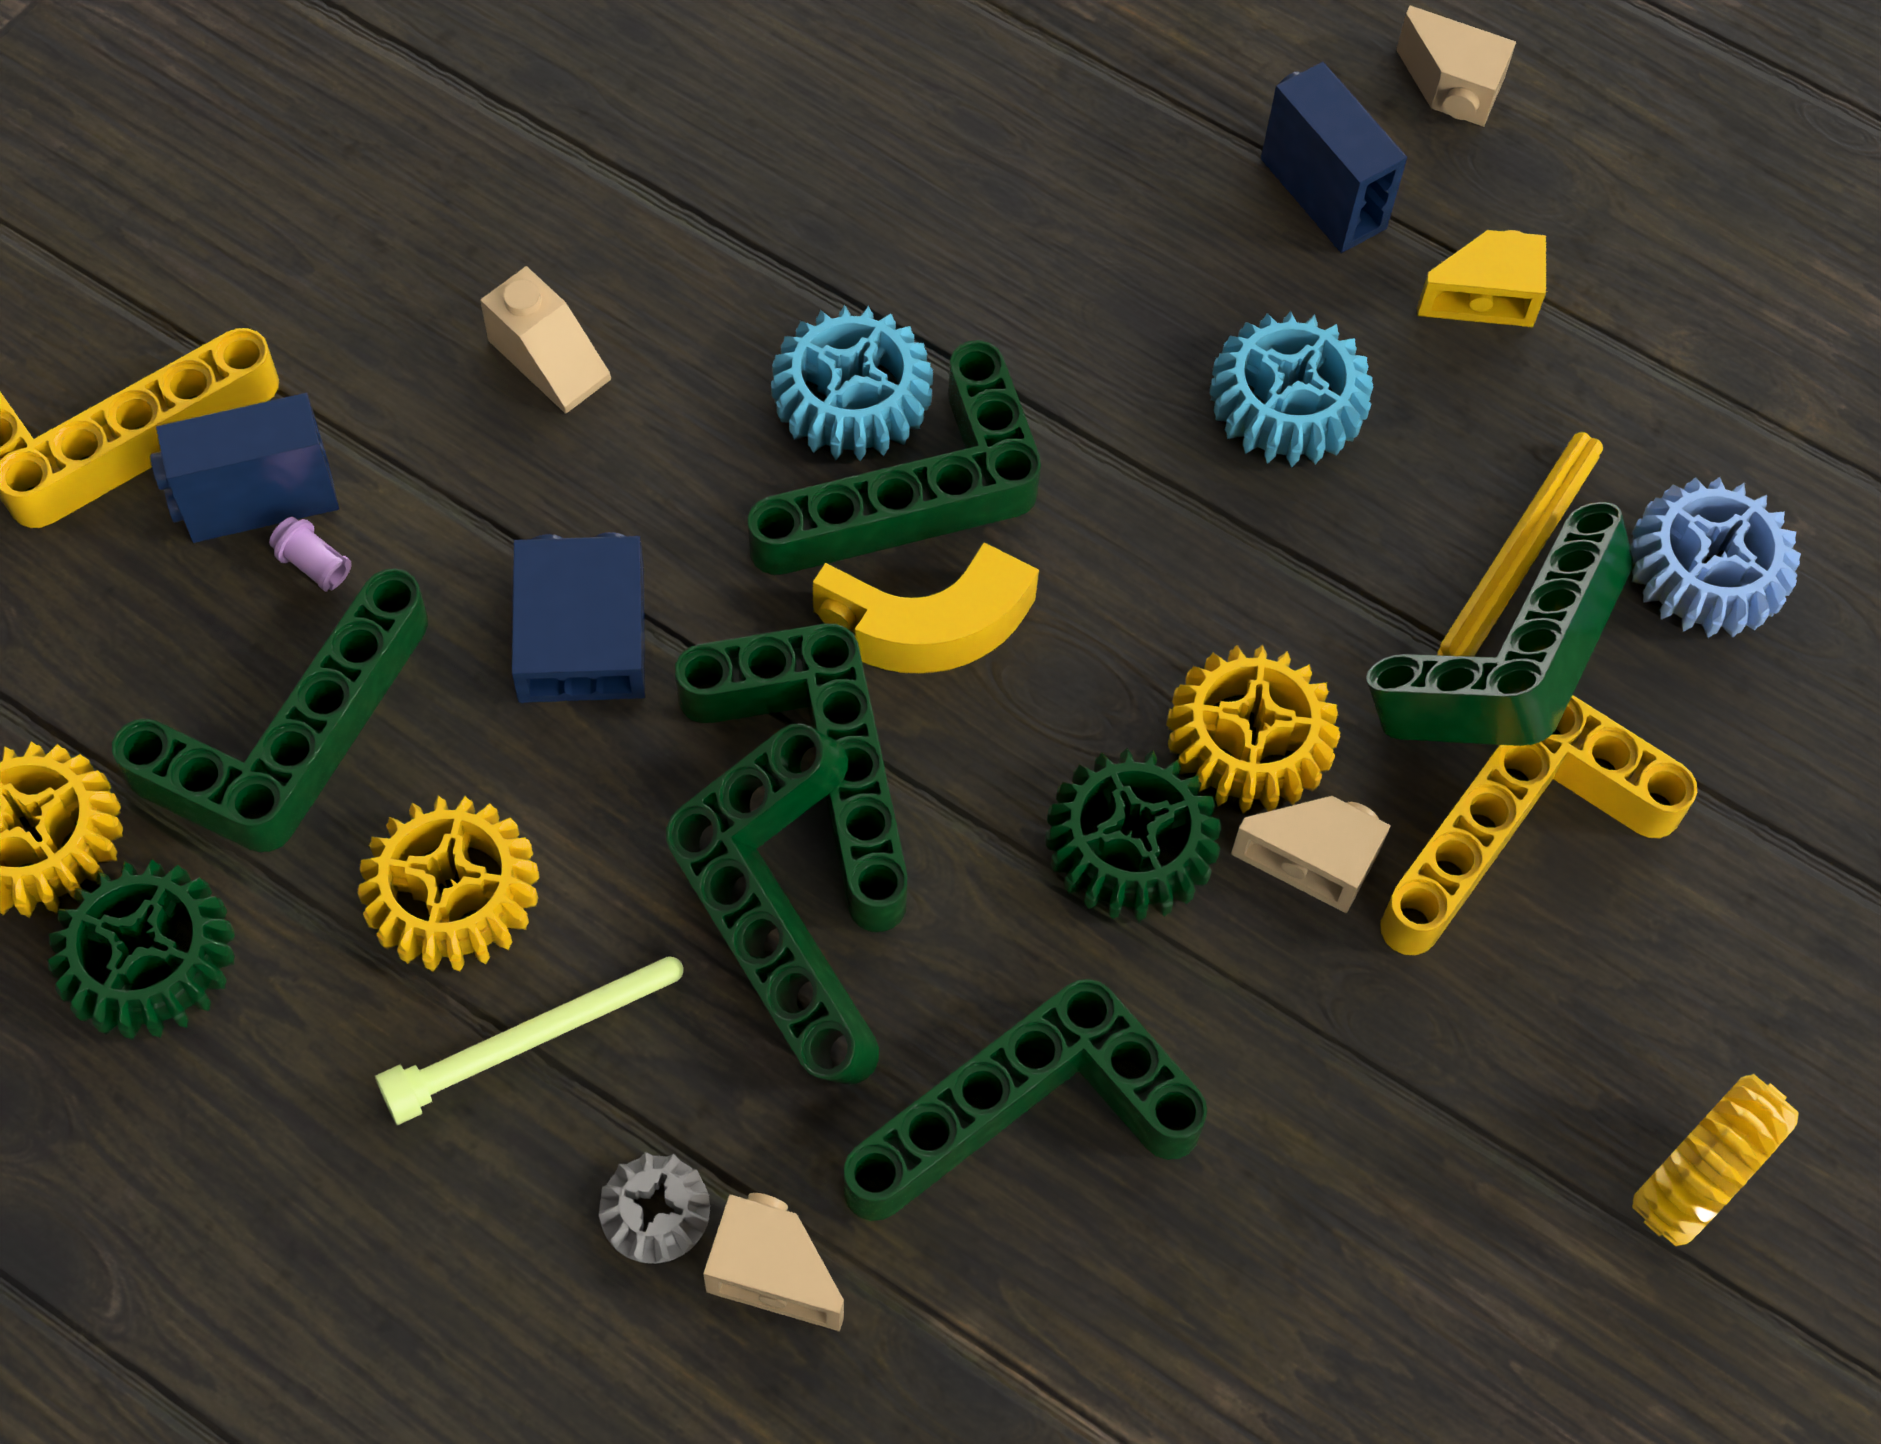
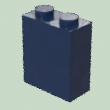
[1261,62,1407,253]
[150,393,339,543]
[512,532,645,703]

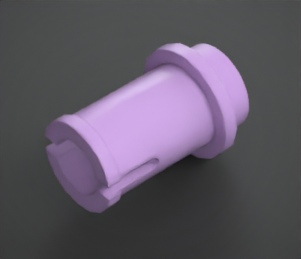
[269,517,351,592]

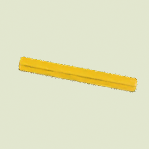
[1438,432,1603,657]

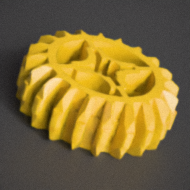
[1166,644,1340,813]
[0,741,123,918]
[358,795,539,972]
[1632,1074,1798,1246]

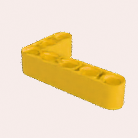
[0,328,279,528]
[1381,695,1697,955]

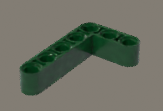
[748,340,1041,575]
[1366,502,1633,746]
[112,568,428,853]
[675,624,907,932]
[666,724,879,1085]
[844,979,1207,1221]

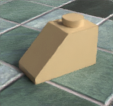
[1397,5,1516,127]
[480,266,611,414]
[1231,796,1391,913]
[703,1193,844,1331]

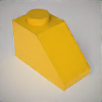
[1417,230,1546,327]

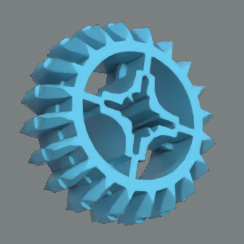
[771,305,933,461]
[1210,311,1373,467]

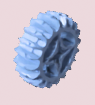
[1630,477,1801,638]

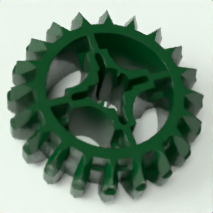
[1045,748,1221,922]
[47,859,235,1041]

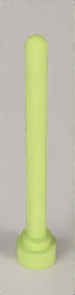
[375,957,683,1125]

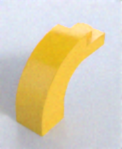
[813,543,1039,673]

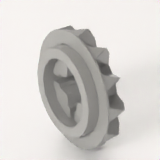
[599,1152,710,1263]

